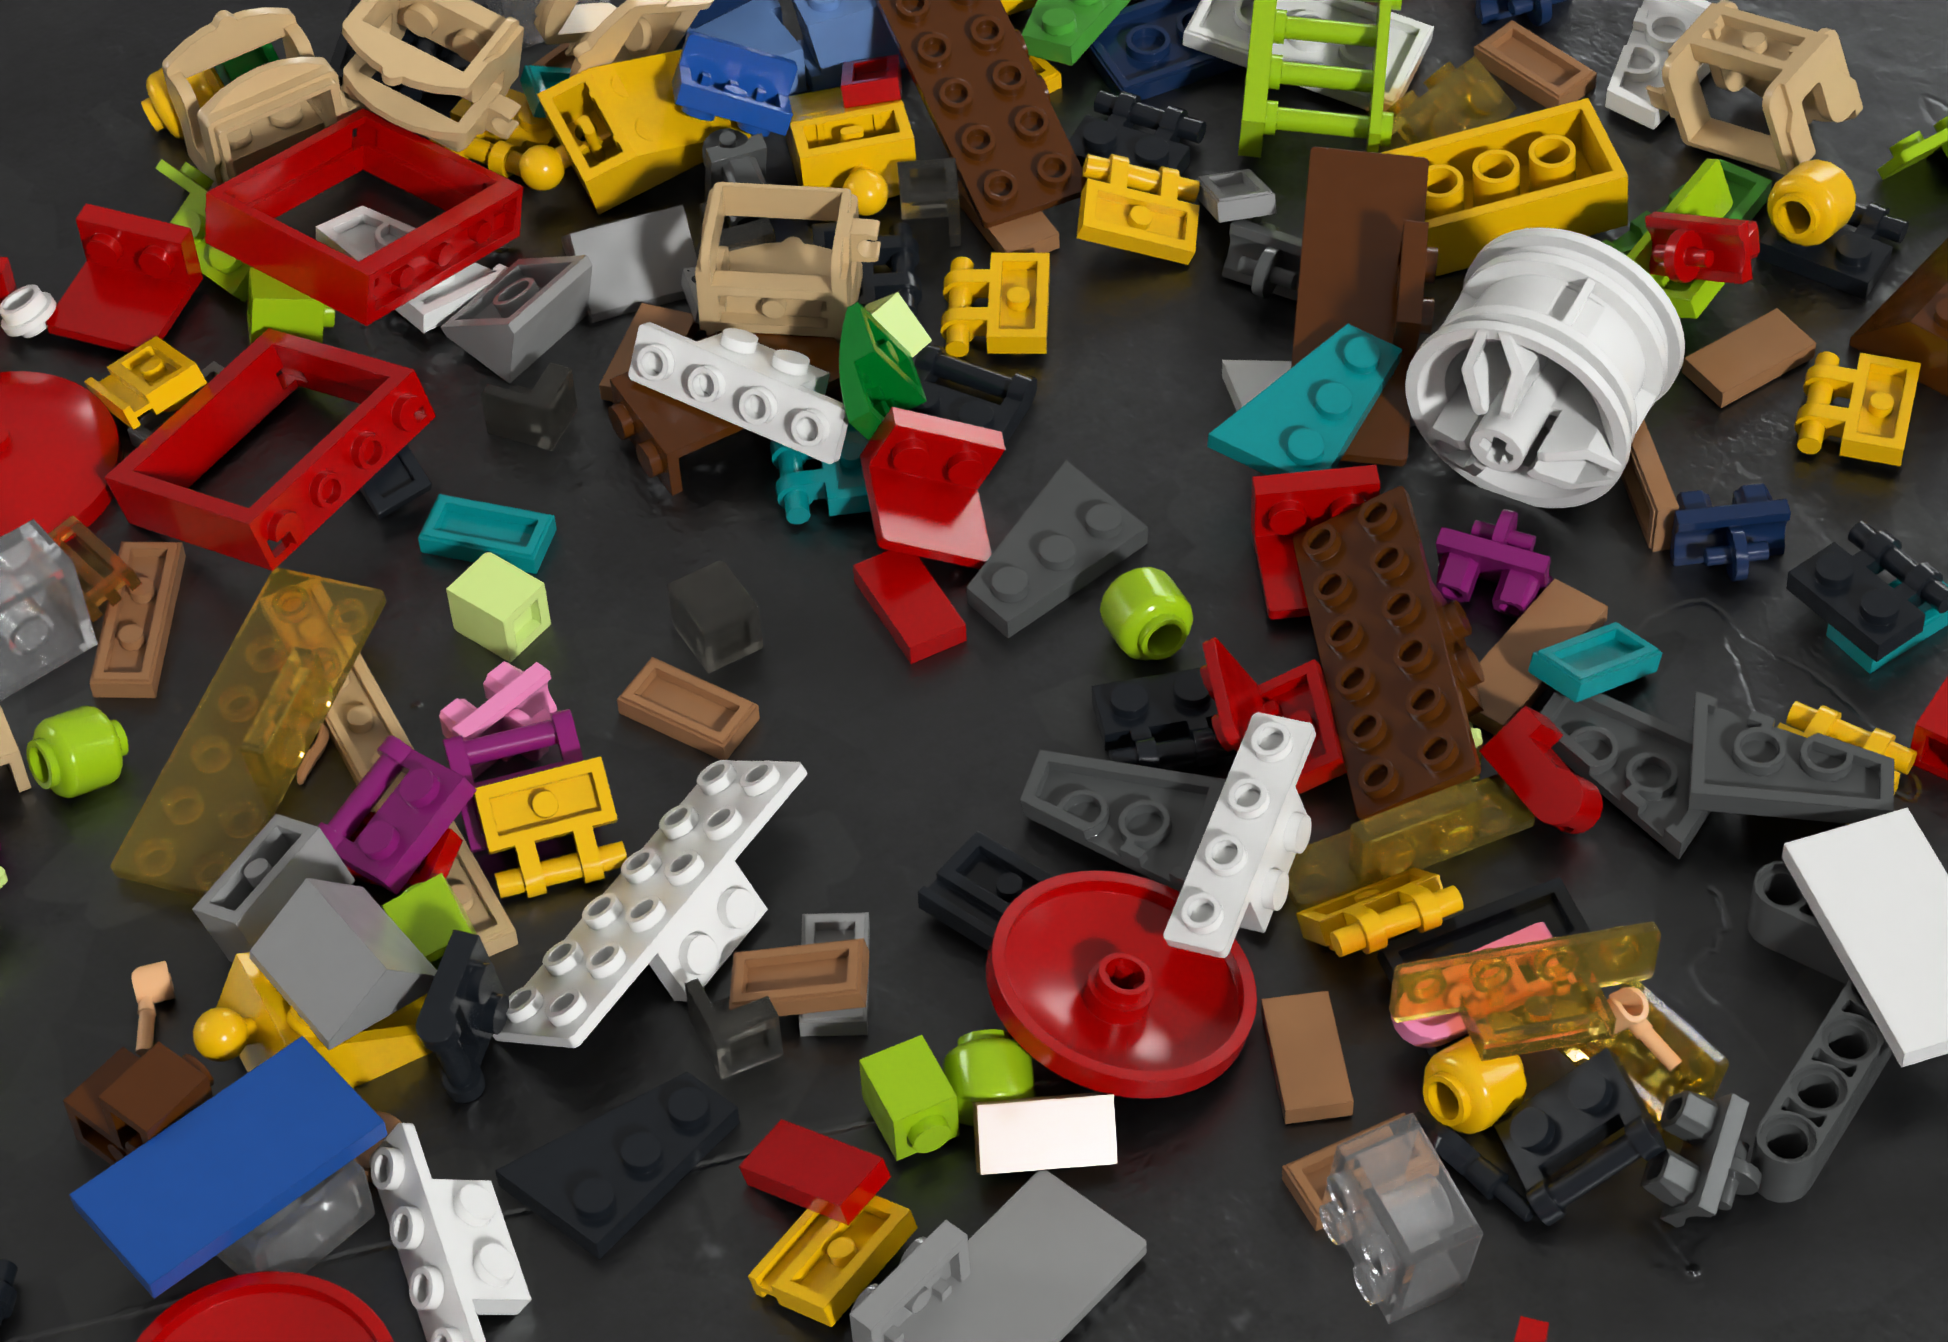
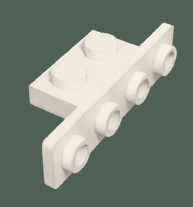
[628,322,849,464]
[1163,712,1316,958]
[369,1123,532,1342]

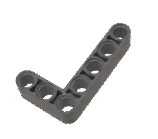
[1747,861,1893,1203]

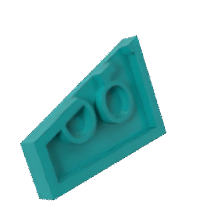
[1207,324,1402,475]

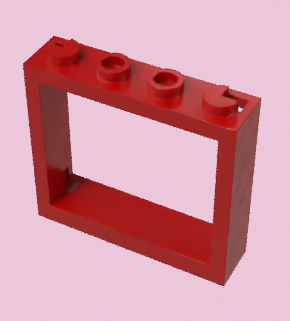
[205,108,523,326]
[104,328,436,571]

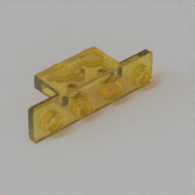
[1288,774,1535,912]
[1389,921,1661,1061]

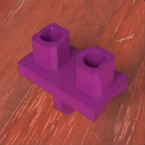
[1436,509,1553,619]

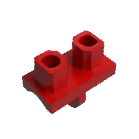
[1645,211,1760,284]

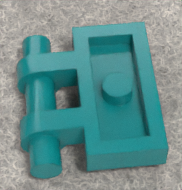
[770,423,871,524]

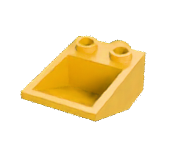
[519,49,751,215]
[785,87,919,216]
[193,952,433,1088]

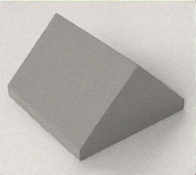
[561,205,697,323]
[441,255,593,384]
[250,878,437,1050]

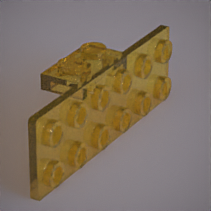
[111,568,387,898]

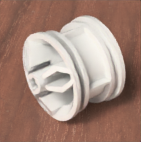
[1405,227,1685,508]

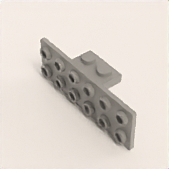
[849,1170,1147,1342]

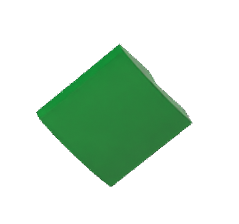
[839,302,927,441]

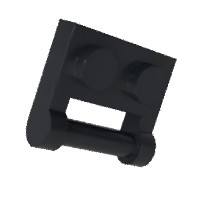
[909,343,1038,445]
[416,930,509,1103]
[1494,1047,1667,1226]

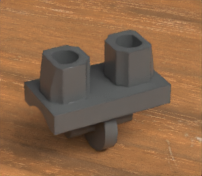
[702,128,767,233]
[1222,219,1302,301]
[1640,1090,1762,1228]

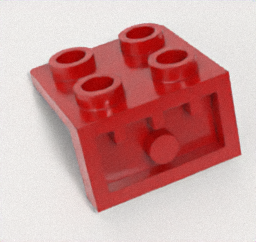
[46,203,203,353]
[860,407,1006,569]
[1251,465,1380,619]

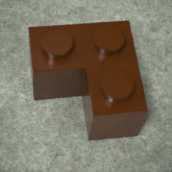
[63,1041,214,1165]

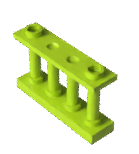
[1238,0,1402,158]

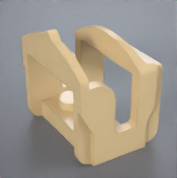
[342,0,524,152]
[534,0,714,78]
[1646,0,1863,175]
[162,7,372,188]
[695,182,881,343]

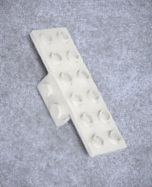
[492,760,807,1048]

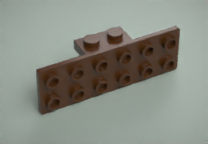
[875,0,1087,229]
[1291,147,1438,467]
[1293,486,1485,825]

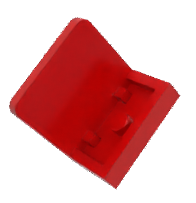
[1200,637,1347,794]

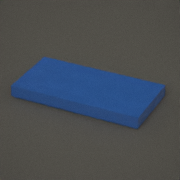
[69,1036,388,1299]

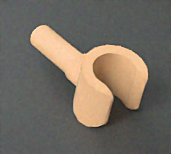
[131,961,176,1056]
[1593,987,1682,1072]

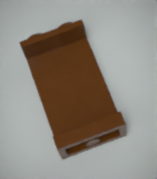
[608,331,843,496]

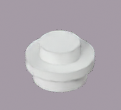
[0,284,57,338]

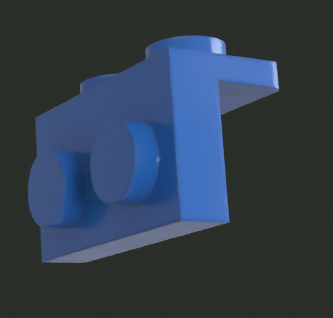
[672,31,798,137]

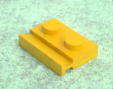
[84,336,207,430]
[748,1195,918,1327]

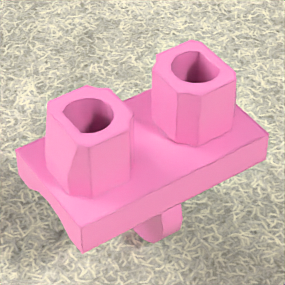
[439,661,557,779]

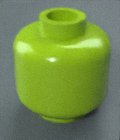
[1100,567,1194,661]
[26,705,129,798]
[942,1029,1036,1127]

